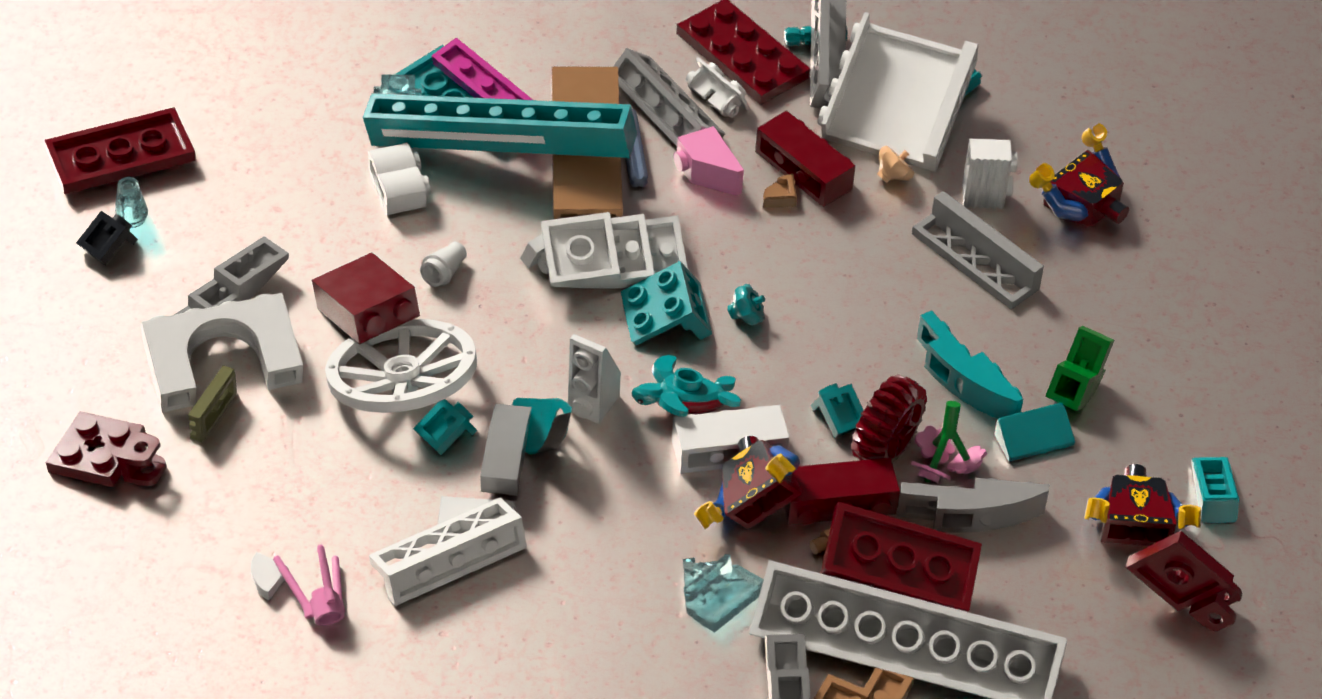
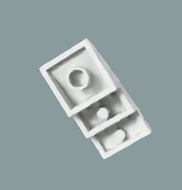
[541,212,688,288]

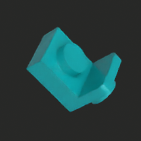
[810,383,864,438]
[413,399,478,455]

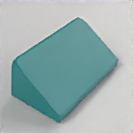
[994,403,1075,462]

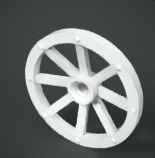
[325,319,477,413]

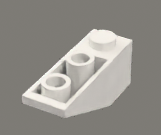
[568,334,621,424]

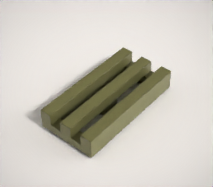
[188,365,237,443]

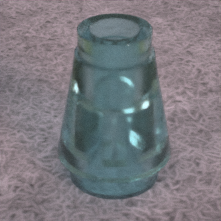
[114,177,148,228]

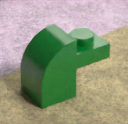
[1045,326,1115,411]

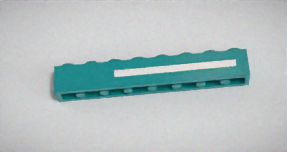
[362,93,637,158]

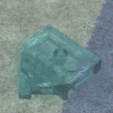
[683,554,764,633]

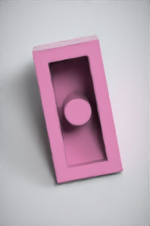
[674,126,744,196]

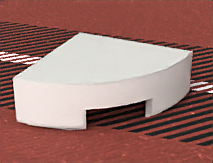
[251,552,289,600]

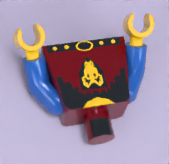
[1029,123,1129,227]
[694,436,803,530]
[1084,464,1201,546]

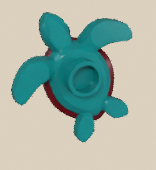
[632,355,741,417]

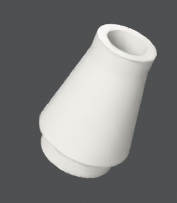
[420,242,467,287]

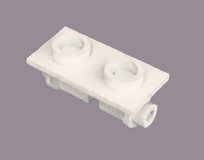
[686,57,750,118]

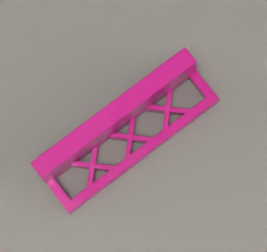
[431,37,533,100]

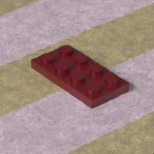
[676,0,811,105]
[44,107,196,195]
[821,502,982,612]

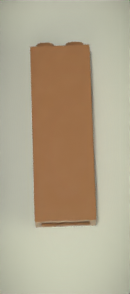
[551,66,623,220]

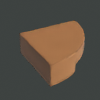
[762,174,797,208]

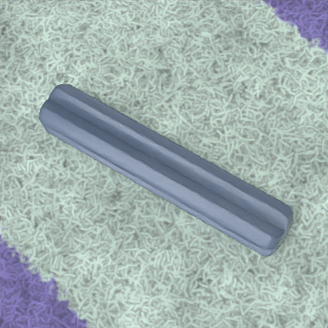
[625,109,648,188]

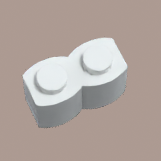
[368,143,431,215]

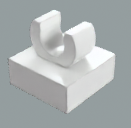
[520,234,549,274]

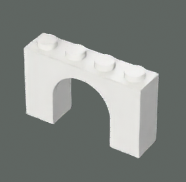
[141,293,303,413]

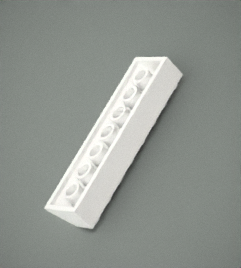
[749,560,1067,699]

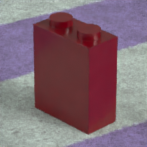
[312,252,420,345]

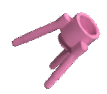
[273,544,346,626]

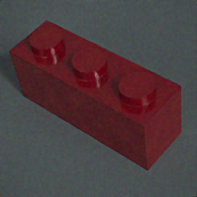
[755,110,856,207]
[784,457,900,525]

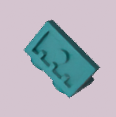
[621,261,712,345]

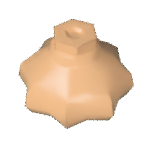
[877,146,915,183]

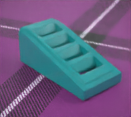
[1191,457,1240,523]

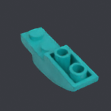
[917,310,1023,419]

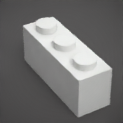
[672,405,790,474]

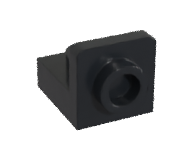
[76,211,138,265]

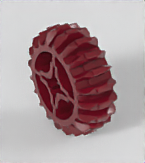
[851,374,927,463]

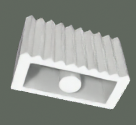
[962,139,1017,209]

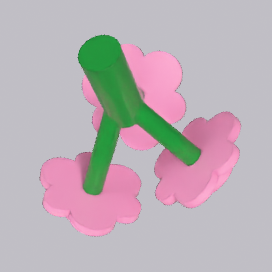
[911,401,987,484]

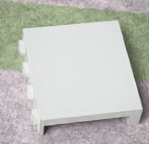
[817,12,978,172]

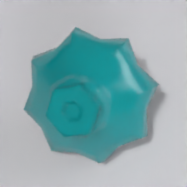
[728,284,765,325]

